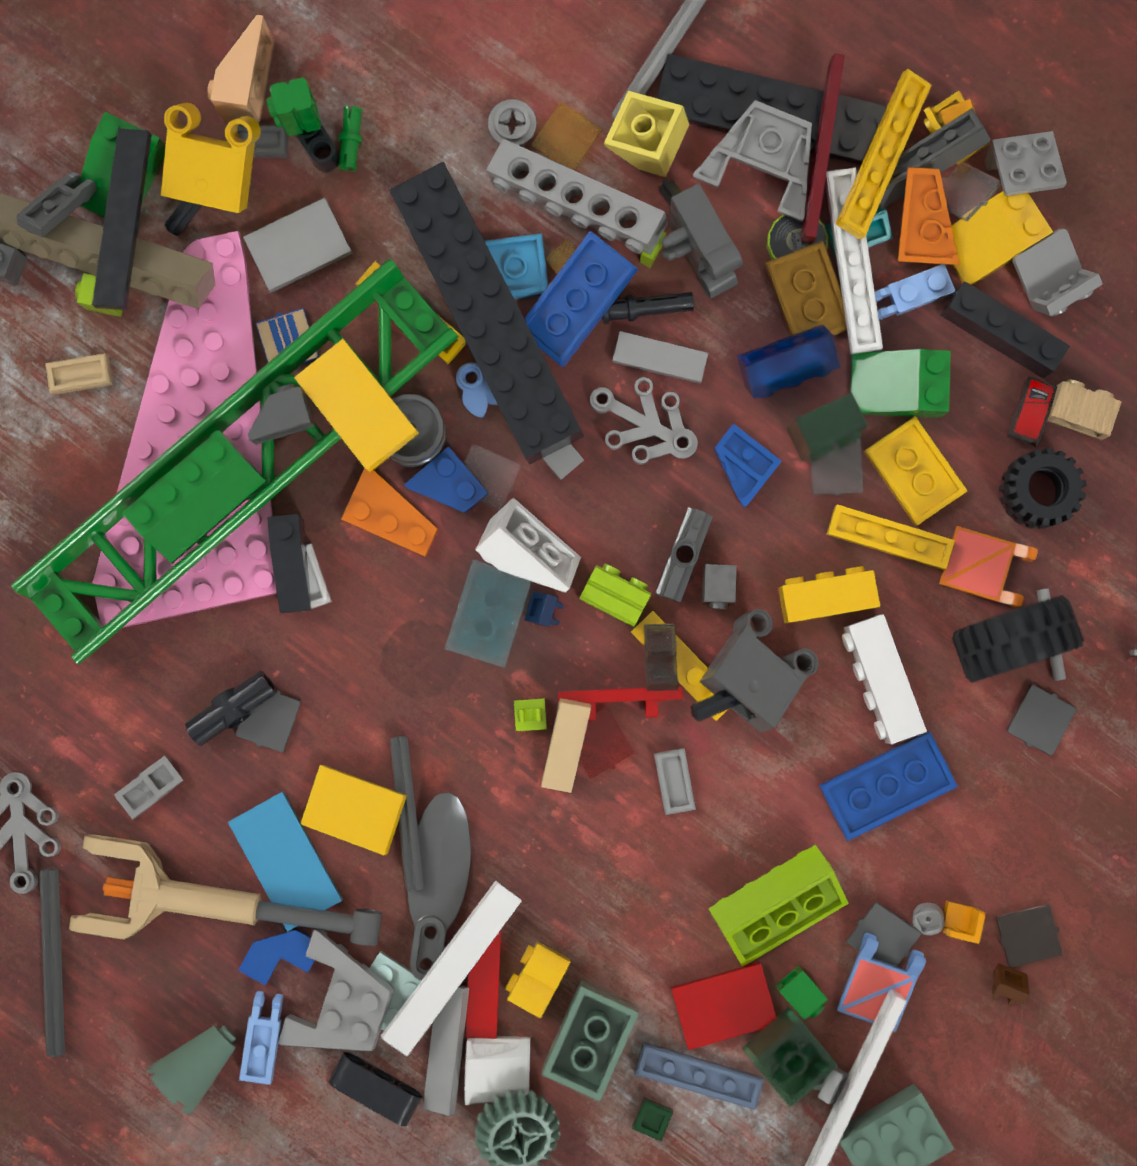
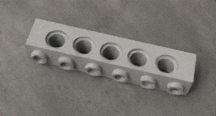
[486,138,668,255]

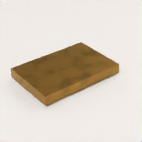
[764,241,847,350]

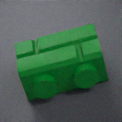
[266,77,322,137]

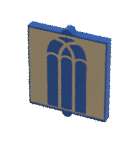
[256,308,319,369]

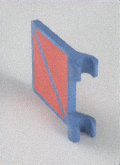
[836,933,926,1032]

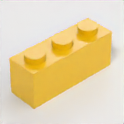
[778,566,880,624]

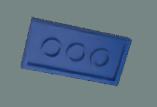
[524,231,639,367]
[818,731,958,842]

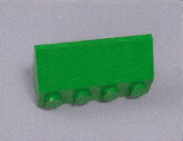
[122,430,267,563]

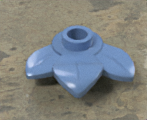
[456,362,498,418]

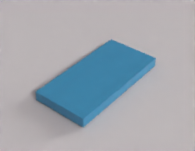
[228,791,343,931]

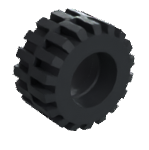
[999,448,1087,529]

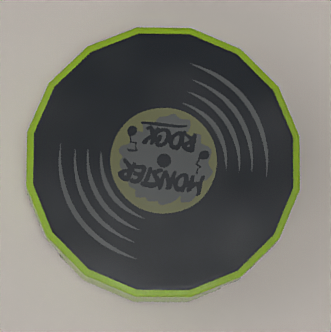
[767,215,828,260]

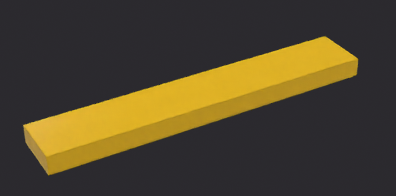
[835,69,932,240]

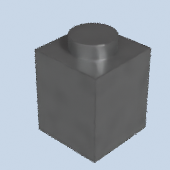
[702,564,737,609]

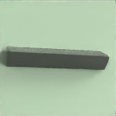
[880,108,990,208]

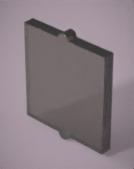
[996,904,1062,968]

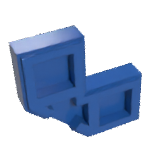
[238,928,315,985]

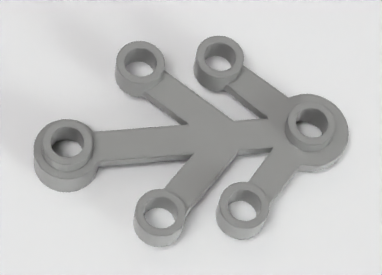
[590,377,698,465]
[0,772,61,894]

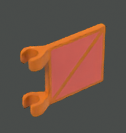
[939,526,1038,608]

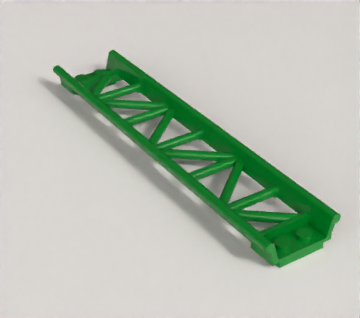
[11,259,458,665]

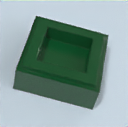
[632,1097,673,1141]

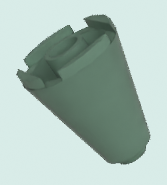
[146,1025,236,1116]

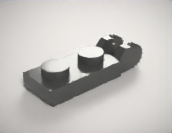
[16,172,97,238]

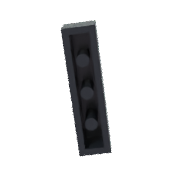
[940,281,1070,379]

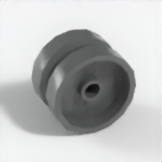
[390,394,446,467]

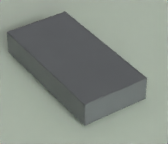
[226,125,288,158]

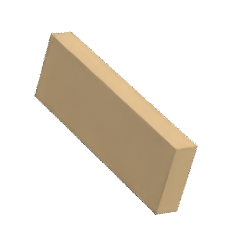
[541,698,591,793]

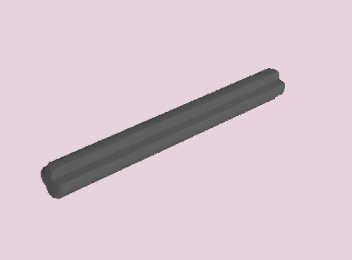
[390,736,424,891]

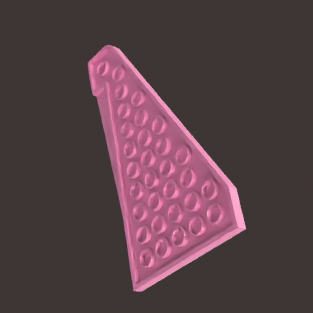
[92,231,277,628]

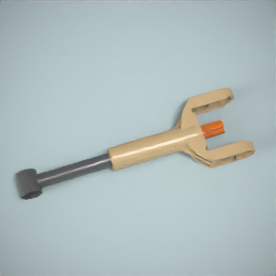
[69,835,382,946]

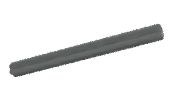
[40,868,65,1057]

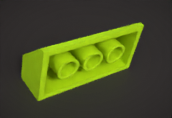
[708,845,849,967]

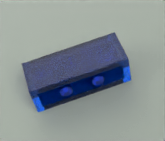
[737,324,840,399]

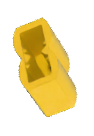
[505,941,570,1018]

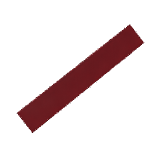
[801,53,845,244]

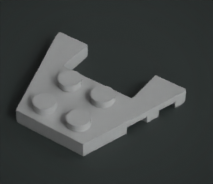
[693,100,812,222]
[277,929,394,1051]

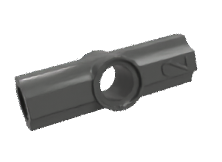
[655,507,713,603]

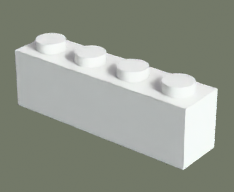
[842,614,927,744]

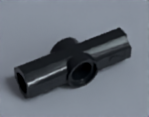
[185,671,277,746]

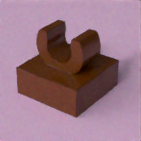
[992,963,1030,1006]

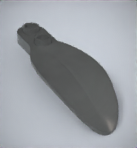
[408,792,471,980]

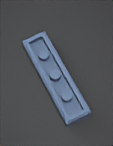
[635,1042,764,1110]

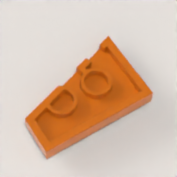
[897,167,960,265]
[341,468,438,557]

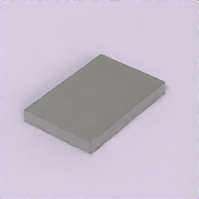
[243,198,352,293]

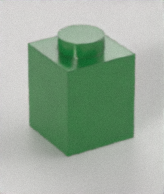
[775,965,828,1020]

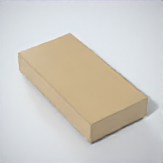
[45,353,113,395]

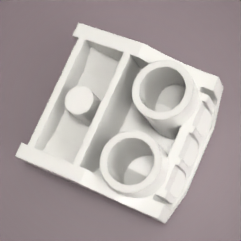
[465,1036,530,1105]

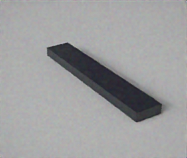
[92,128,152,310]

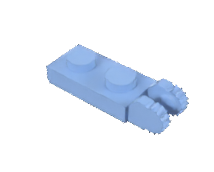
[875,264,955,320]
[239,991,284,1085]

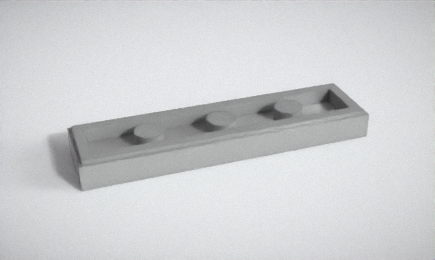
[423,985,470,1116]

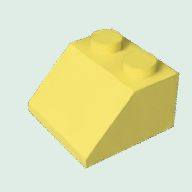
[604,91,689,177]

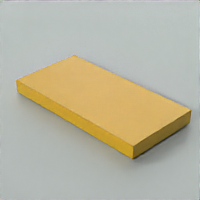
[294,339,419,473]

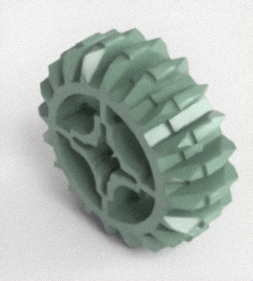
[474,1088,560,1166]

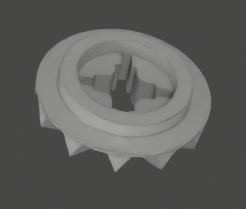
[488,99,536,146]

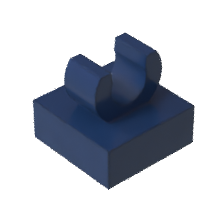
[524,591,564,627]

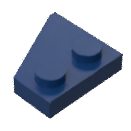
[714,423,782,508]
[404,446,489,513]

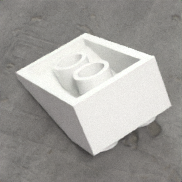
[475,498,581,592]

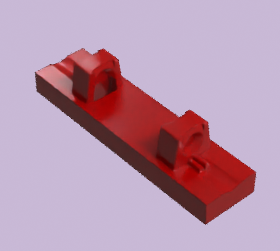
[558,686,683,721]

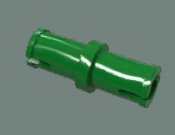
[337,106,363,171]

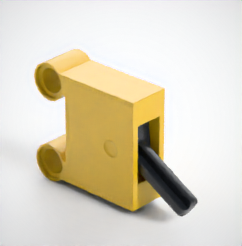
[161,103,261,236]

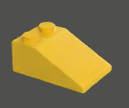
[951,191,1053,285]

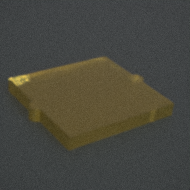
[531,102,602,170]

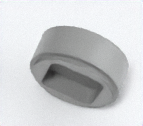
[912,902,944,936]

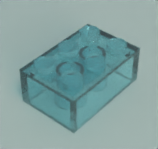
[445,560,533,668]

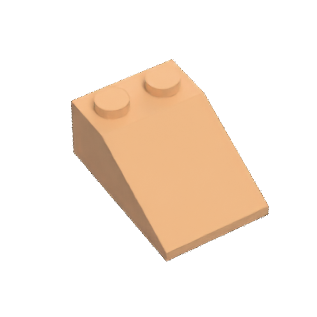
[208,15,274,124]

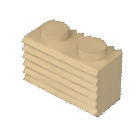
[1044,380,1121,440]

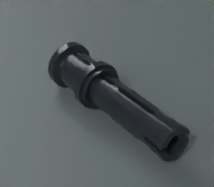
[602,291,694,324]

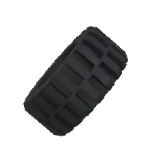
[952,595,1084,683]

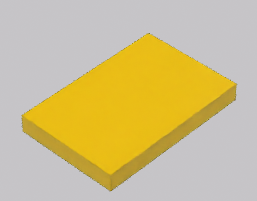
[863,416,967,526]
[301,765,407,855]

